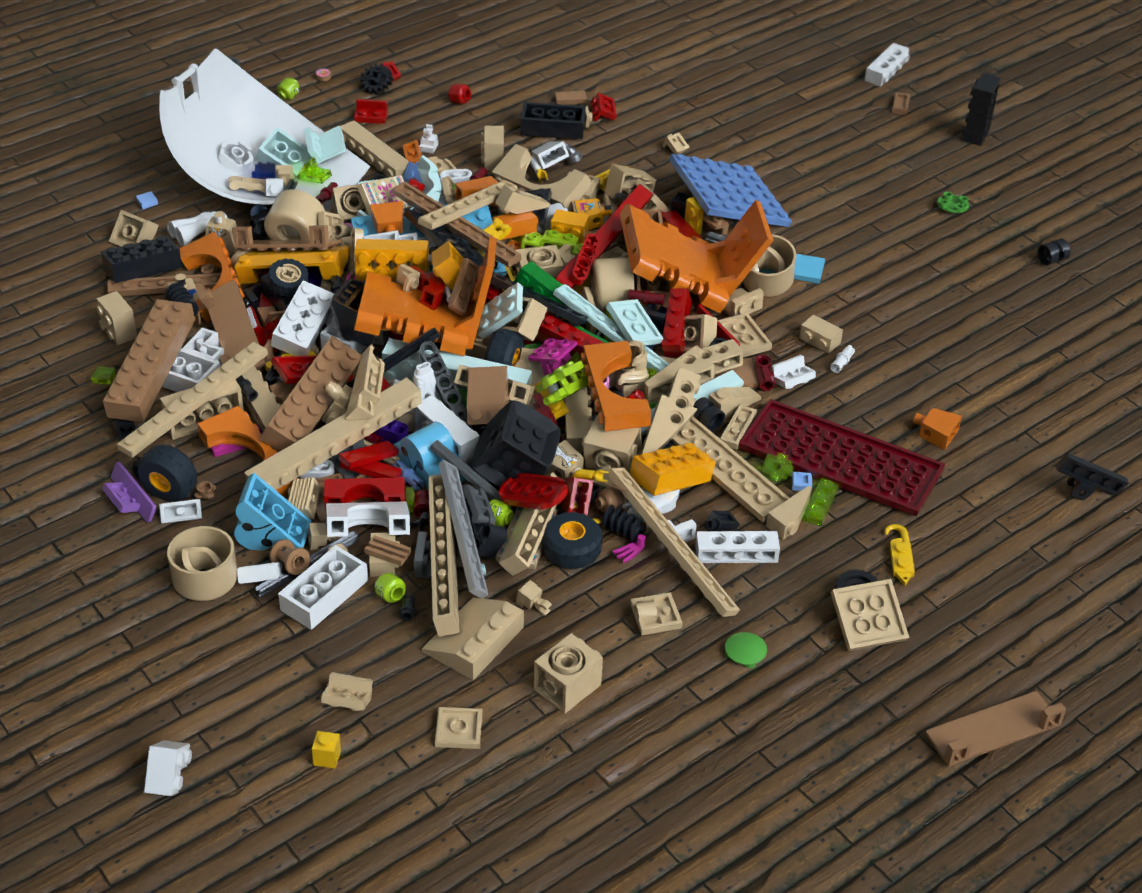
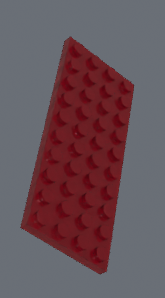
[738,399,946,516]

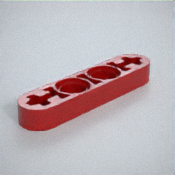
[569,233,601,285]

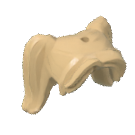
[617,340,649,385]

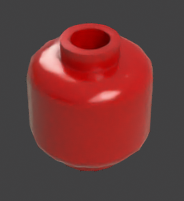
[448,84,471,104]

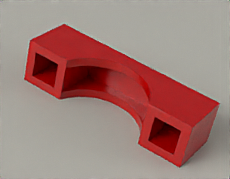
[662,288,691,358]
[324,477,405,510]

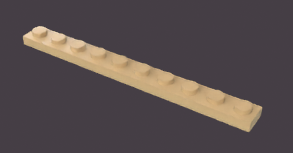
[117,342,268,458]
[608,468,740,617]

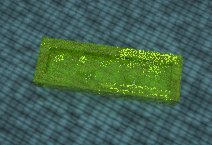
[802,478,839,527]

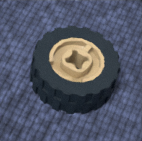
[268,258,308,297]

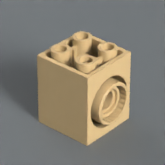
[331,184,369,223]
[513,245,564,279]
[582,415,642,473]
[534,633,603,714]

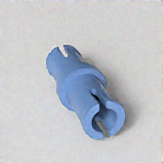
[393,460,425,491]

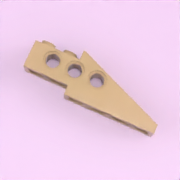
[645,339,743,401]
[639,367,701,455]

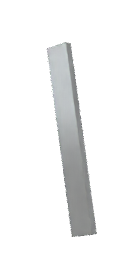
[439,460,488,598]

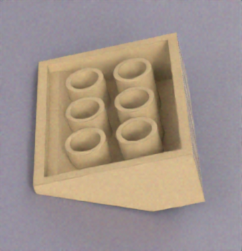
[422,597,524,680]

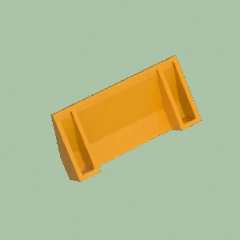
[234,245,350,284]

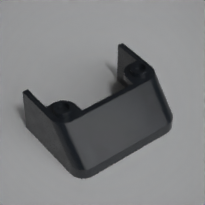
[330,278,375,347]

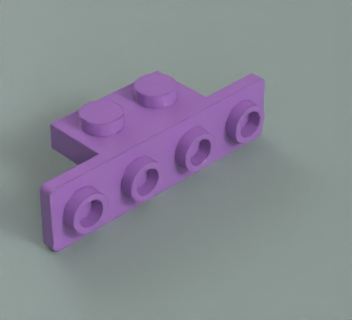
[102,462,156,522]

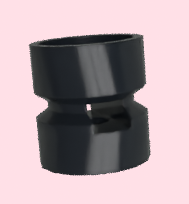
[1037,238,1071,266]
[693,397,725,432]

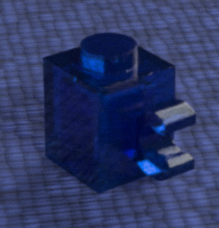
[252,162,276,180]

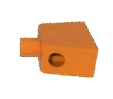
[370,201,404,234]
[913,408,962,450]

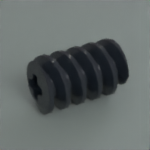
[165,283,199,317]
[603,504,647,542]

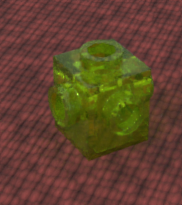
[762,452,794,482]

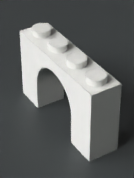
[326,501,410,537]

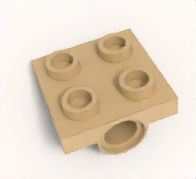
[318,211,352,246]
[630,592,683,635]

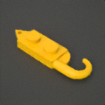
[884,524,915,586]

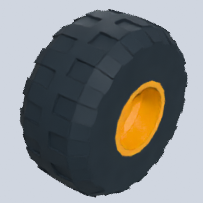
[484,328,524,367]
[138,445,197,502]
[542,512,603,569]

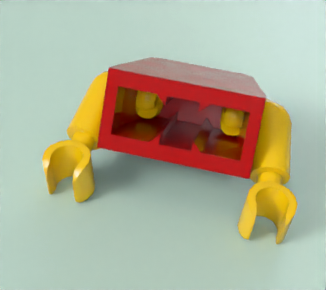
[561,469,609,523]

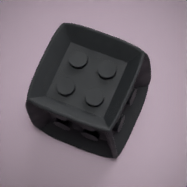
[472,400,560,488]

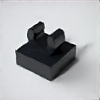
[252,221,267,240]

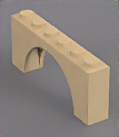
[492,144,592,211]

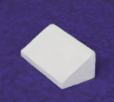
[159,499,202,524]
[237,562,283,584]

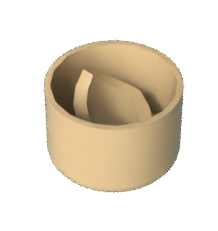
[264,189,326,240]
[742,234,796,297]
[590,257,634,314]
[167,526,238,601]

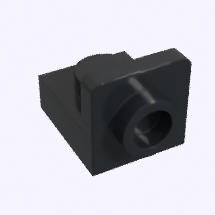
[704,510,740,531]

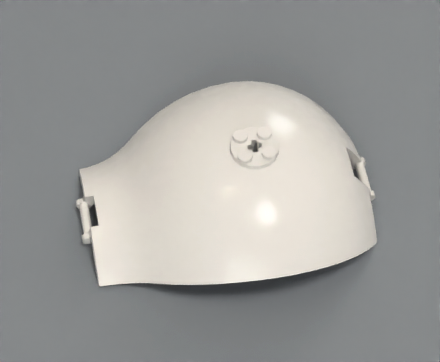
[159,48,370,212]

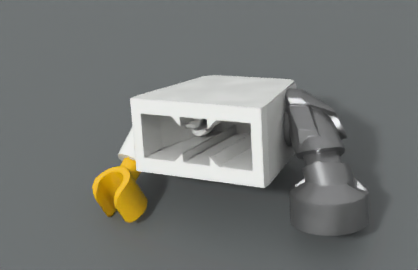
[530,141,582,183]

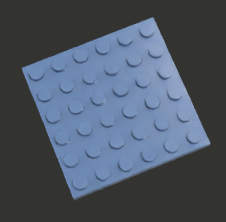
[669,154,792,227]

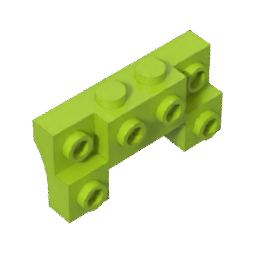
[521,230,582,256]

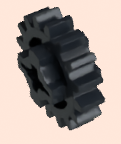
[360,63,394,95]

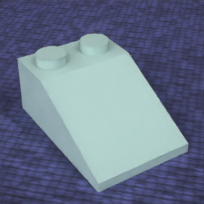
[256,127,314,178]

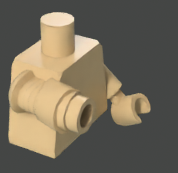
[322,381,352,425]

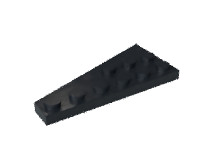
[403,208,499,269]

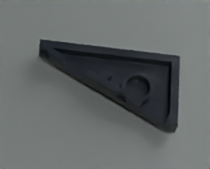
[524,188,552,229]

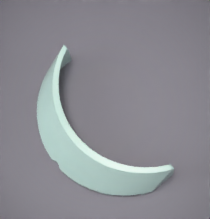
[356,155,441,217]

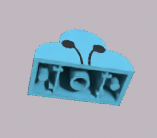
[393,421,467,490]
[234,473,312,551]

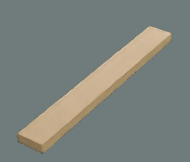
[418,180,518,230]

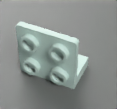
[304,126,346,164]

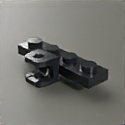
[1055,453,1129,500]

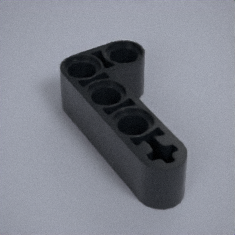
[464,497,508,559]

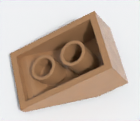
[467,366,509,425]

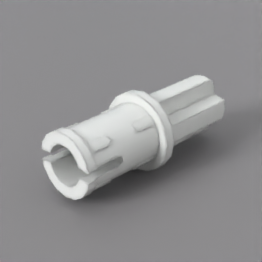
[830,345,855,373]

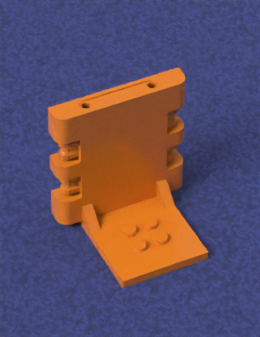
[619,200,773,313]
[354,237,497,356]

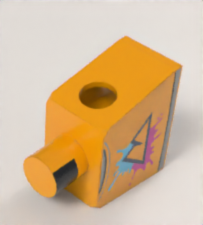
[572,198,612,230]

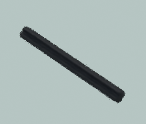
[343,328,440,389]
[254,531,359,597]

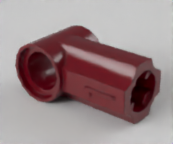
[754,354,776,391]

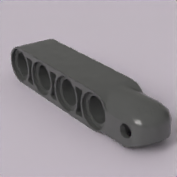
[420,341,468,424]

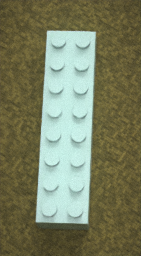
[382,338,532,402]

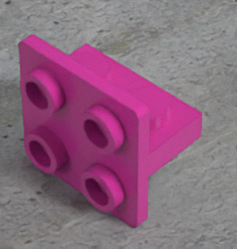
[528,338,577,376]

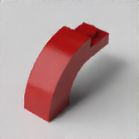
[411,266,445,310]

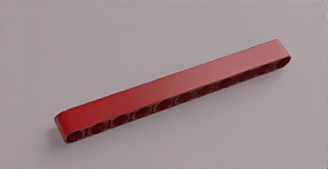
[556,184,653,289]

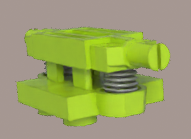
[535,361,588,406]

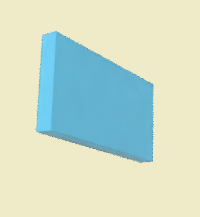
[759,254,825,283]

